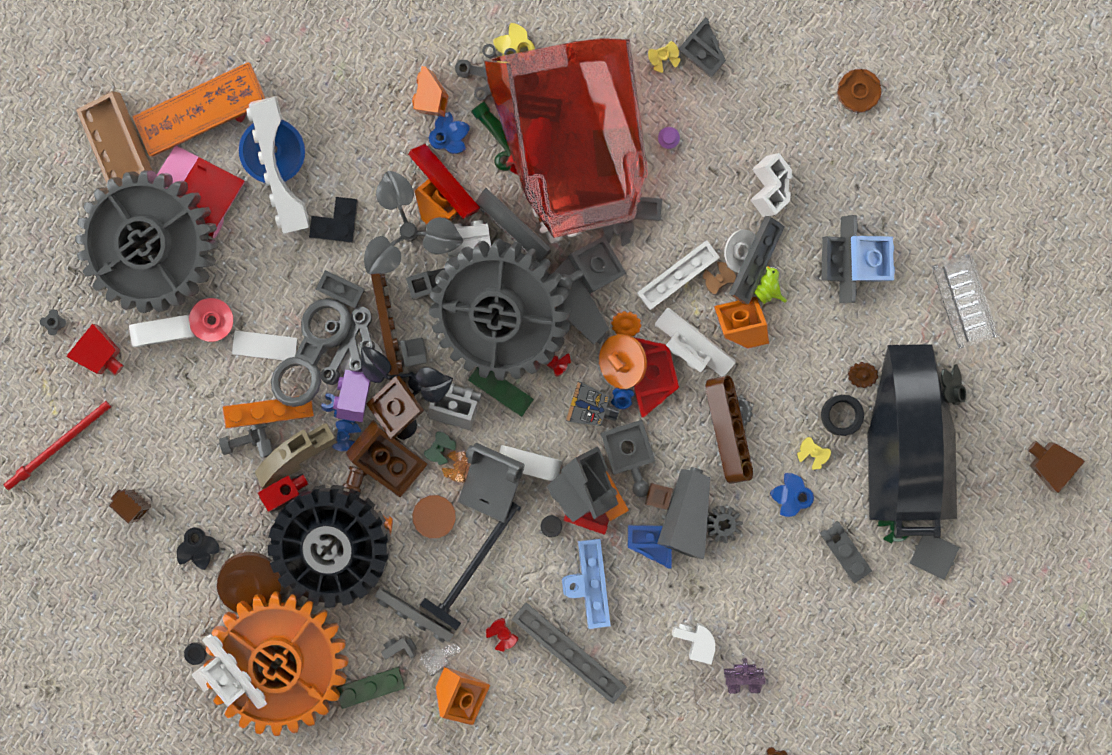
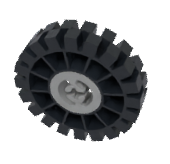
[267,485,391,608]

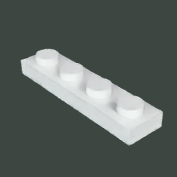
[637,240,720,310]

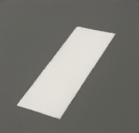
[232,331,297,360]

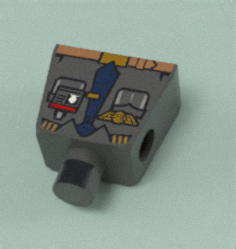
[566,381,620,426]

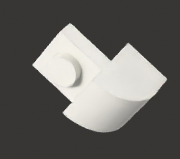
[672,623,715,665]

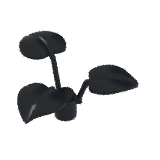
[360,346,453,440]

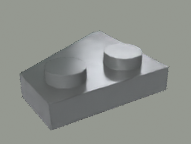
[678,17,726,78]

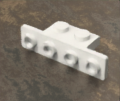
[655,308,736,376]
[199,634,267,709]

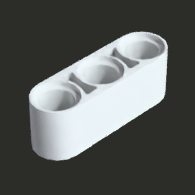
[129,315,195,347]
[499,445,562,481]

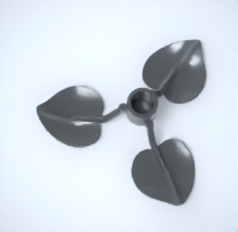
[364,171,463,274]

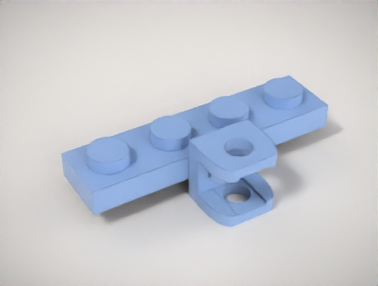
[562,538,611,629]

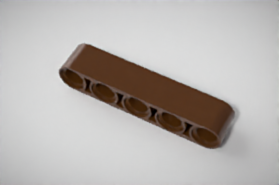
[705,375,753,484]

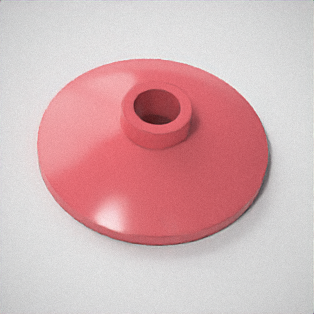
[189,298,233,342]

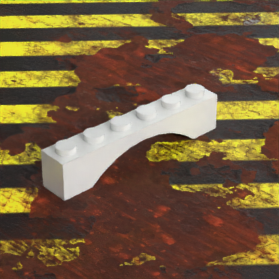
[246,96,310,234]

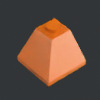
[414,179,458,224]
[714,296,769,348]
[436,667,490,725]

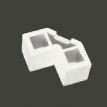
[750,153,792,217]

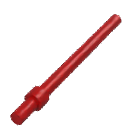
[3,401,111,490]

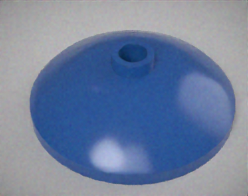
[239,120,305,183]

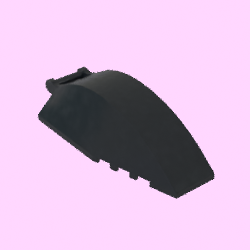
[867,344,957,539]

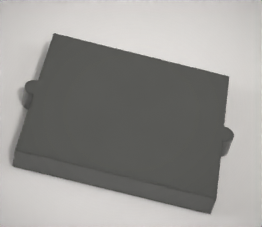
[909,536,960,580]

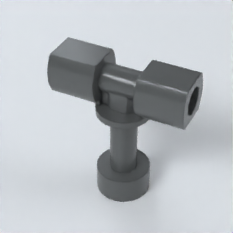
[219,424,274,458]

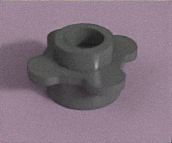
[40,309,66,335]

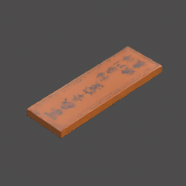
[132,62,266,157]

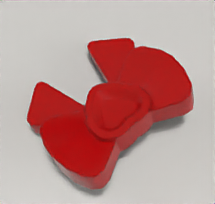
[547,353,571,377]
[486,618,519,652]

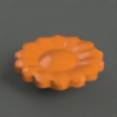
[611,311,642,336]

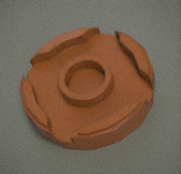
[837,69,881,113]
[412,495,456,539]

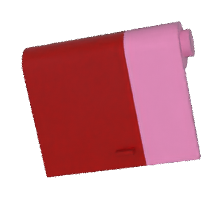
[157,146,245,239]

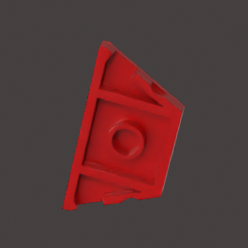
[634,337,679,418]

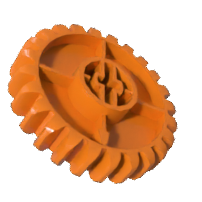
[204,591,349,736]

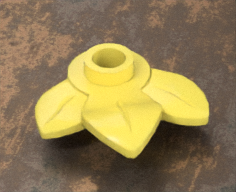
[493,23,535,67]

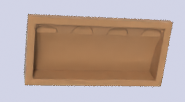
[76,91,153,183]

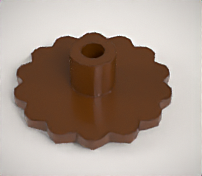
[848,362,878,388]

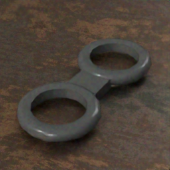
[271,298,351,407]

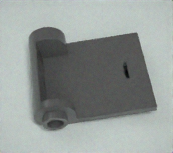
[458,443,525,523]

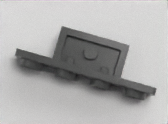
[822,215,858,304]

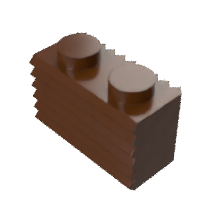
[109,489,151,524]

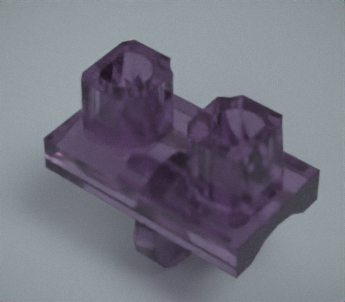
[724,658,766,694]

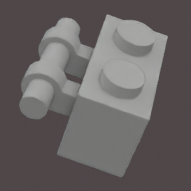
[428,383,482,431]

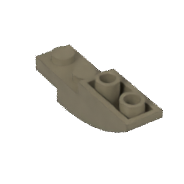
[254,423,337,489]

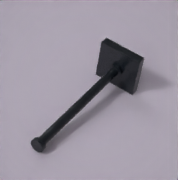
[420,502,521,630]

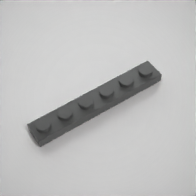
[512,602,627,704]

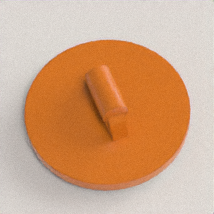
[599,334,647,389]

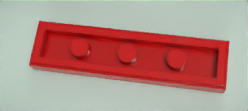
[408,144,480,219]

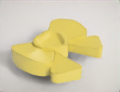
[648,41,680,73]
[797,437,831,470]

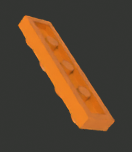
[222,396,314,429]

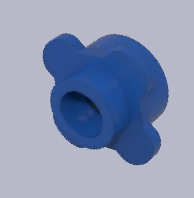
[611,388,634,409]

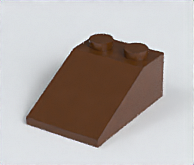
[346,420,428,498]

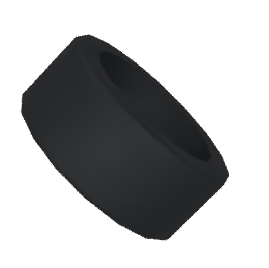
[821,394,864,436]

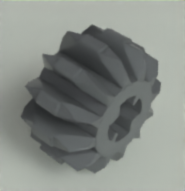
[707,506,743,543]

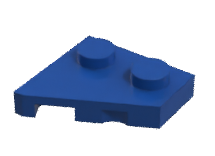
[628,525,672,569]

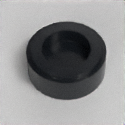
[540,515,562,537]
[184,642,207,665]

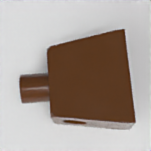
[1027,441,1085,493]

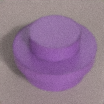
[658,127,680,149]

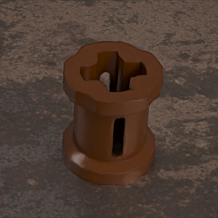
[342,466,367,493]

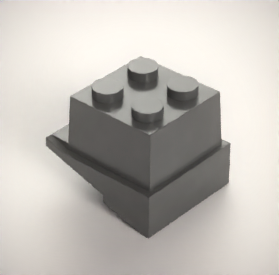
[546,446,619,522]

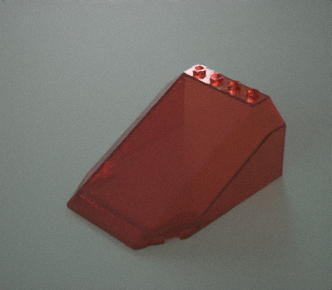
[485,38,648,238]

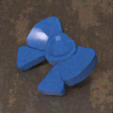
[332,420,361,452]

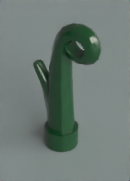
[471,101,516,171]

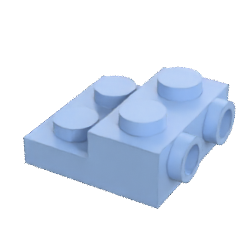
[851,236,895,282]

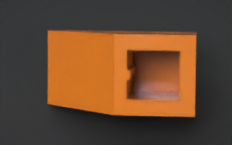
[412,66,449,117]

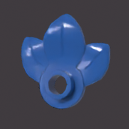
[429,112,470,154]
[770,473,814,517]

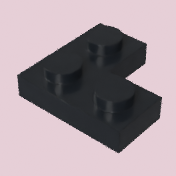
[309,197,358,243]

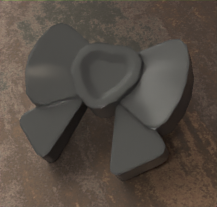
[603,217,634,246]

